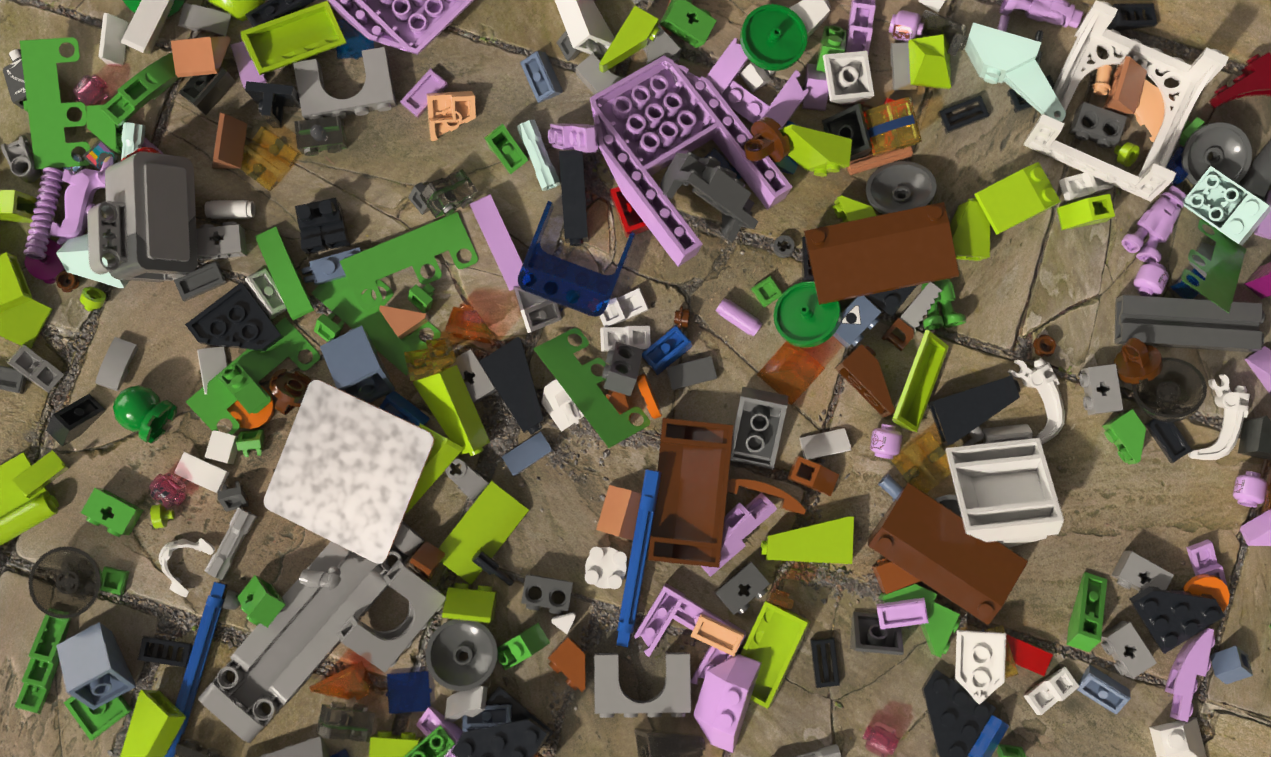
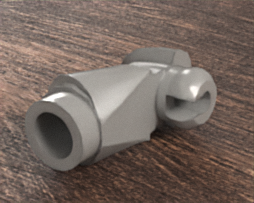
[300,567,341,590]

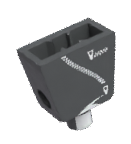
[3,49,61,109]

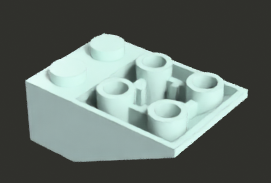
[1183,166,1271,245]

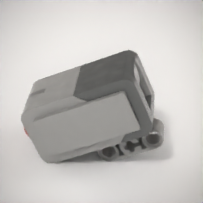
[87,147,198,283]

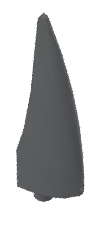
[1239,140,1271,200]

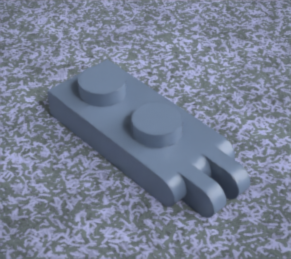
[301,247,362,285]

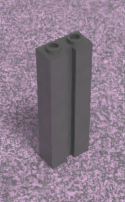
[1114,295,1265,352]

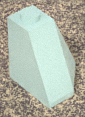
[56,234,129,288]

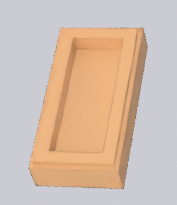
[691,613,744,656]

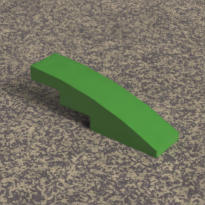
[255,227,314,320]
[14,611,71,714]

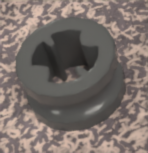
[773,235,795,258]

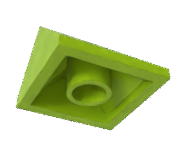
[908,34,951,89]

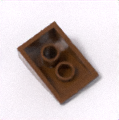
[835,344,895,418]

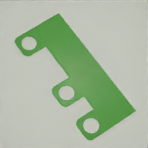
[20,37,90,170]
[340,212,478,310]
[1181,219,1246,313]
[312,277,441,376]
[186,318,320,435]
[533,328,650,448]

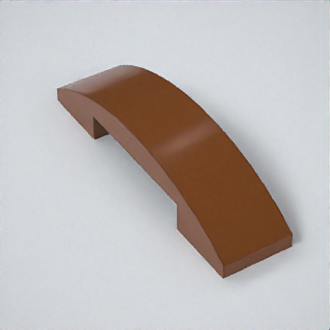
[727,479,806,515]

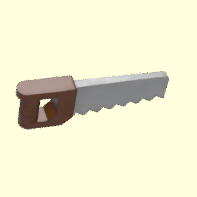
[881,282,942,351]

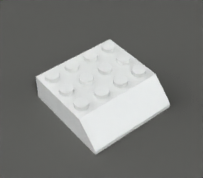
[945,438,1064,542]

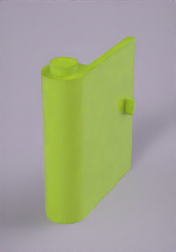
[0,452,59,546]

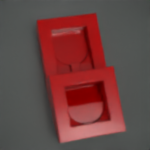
[1005,634,1053,677]

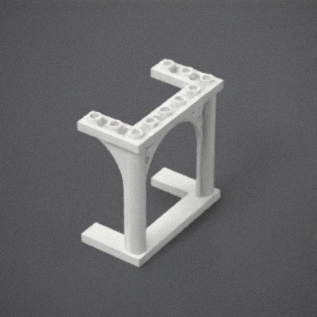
[1023,0,1229,202]

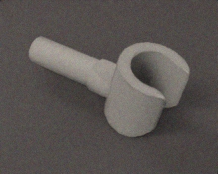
[963,426,984,446]

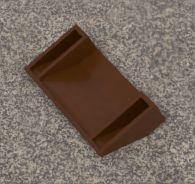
[804,202,959,305]
[648,418,733,568]
[868,482,1028,625]

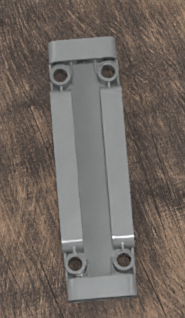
[198,521,425,743]

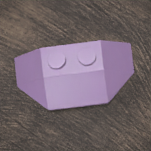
[693,654,762,753]

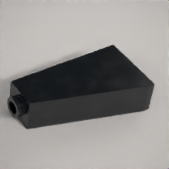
[559,150,588,246]
[479,336,545,435]
[928,375,1020,447]

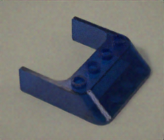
[518,201,635,317]

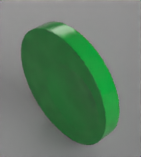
[740,4,807,71]
[773,281,842,348]

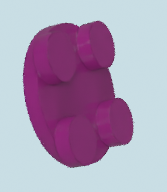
[24,238,65,284]

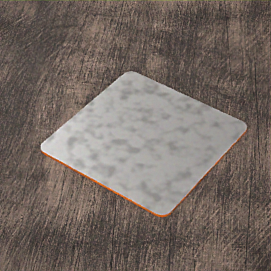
[264,380,434,564]

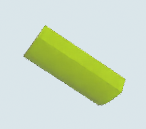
[241,1,346,75]
[892,330,949,432]
[438,481,529,585]
[741,601,811,709]

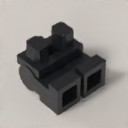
[295,198,351,254]

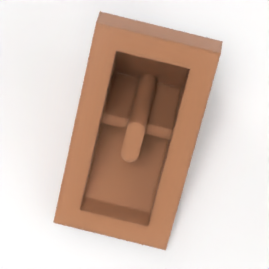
[379,305,429,340]

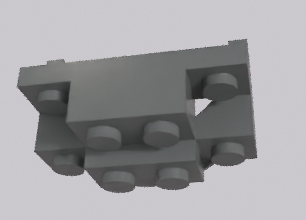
[660,152,759,243]

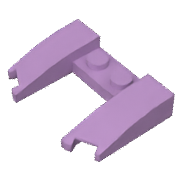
[706,38,809,130]
[634,583,746,684]

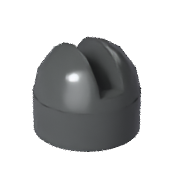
[223,590,241,610]

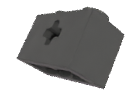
[714,561,770,615]

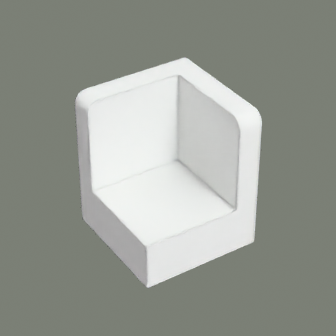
[205,430,238,464]

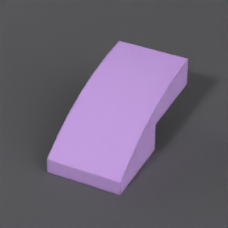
[1186,539,1227,586]

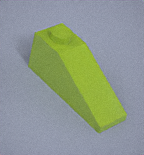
[599,6,660,73]

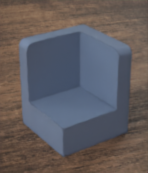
[1210,646,1253,684]

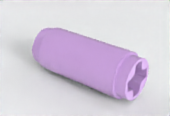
[715,298,763,337]

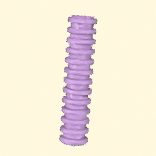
[23,167,64,260]

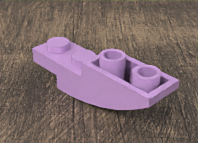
[548,124,598,153]
[701,492,777,577]
[1165,628,1215,722]

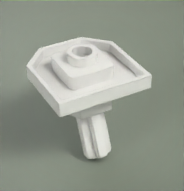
[542,379,584,432]

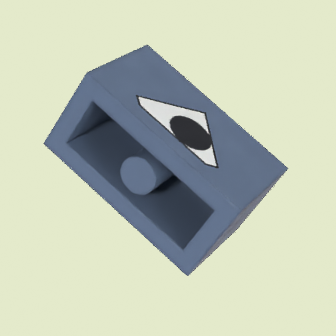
[833,296,881,348]

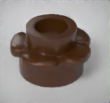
[56,270,80,293]
[674,306,690,329]
[1033,334,1056,357]

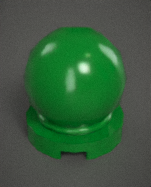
[113,385,177,444]

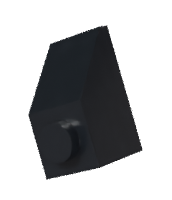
[46,394,106,447]

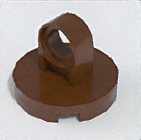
[744,117,790,163]
[1114,338,1163,384]
[269,369,312,415]

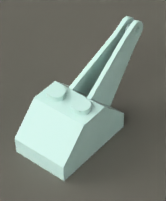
[965,23,1066,122]

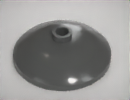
[1181,122,1252,186]
[866,161,937,214]
[426,619,498,691]

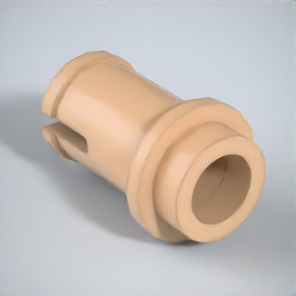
[1092,65,1112,96]

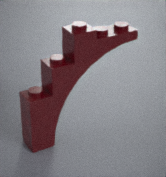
[1209,52,1271,108]

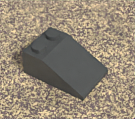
[730,387,788,469]

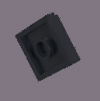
[245,81,301,129]

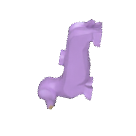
[49,156,114,245]

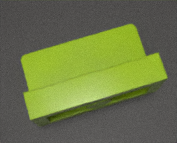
[13,450,69,499]

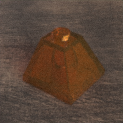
[445,304,497,345]
[757,341,825,405]
[309,661,374,701]

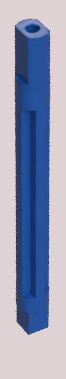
[616,469,662,647]
[165,581,227,757]

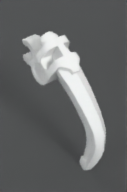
[1008,358,1065,445]
[1188,374,1250,460]

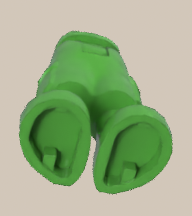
[921,279,966,330]

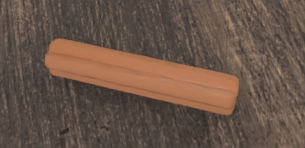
[847,144,913,175]

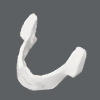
[159,538,215,597]

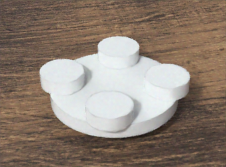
[585,547,627,589]

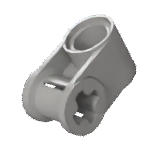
[1,135,41,183]
[445,459,489,501]

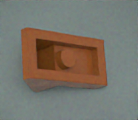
[409,542,445,581]

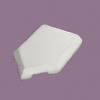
[955,630,1006,704]

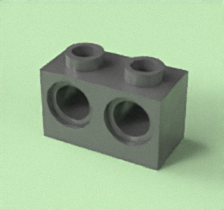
[1068,102,1127,148]
[602,341,643,396]
[521,574,574,615]

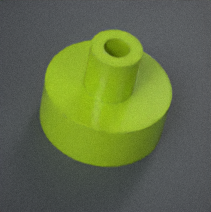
[1114,142,1140,167]
[80,287,106,311]
[150,504,175,529]

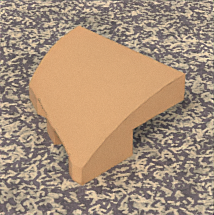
[1135,80,1174,142]
[427,91,476,141]

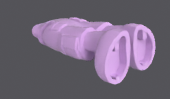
[999,0,1083,28]
[1121,186,1186,263]

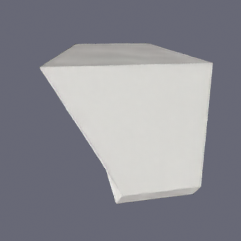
[514,287,562,333]

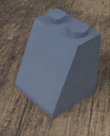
[320,326,396,403]
[56,622,136,710]

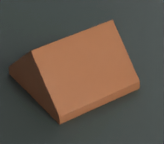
[171,36,231,77]
[1103,56,1147,114]
[212,113,247,169]
[596,485,641,540]

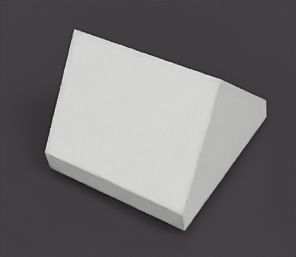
[740,63,771,93]
[551,612,576,634]

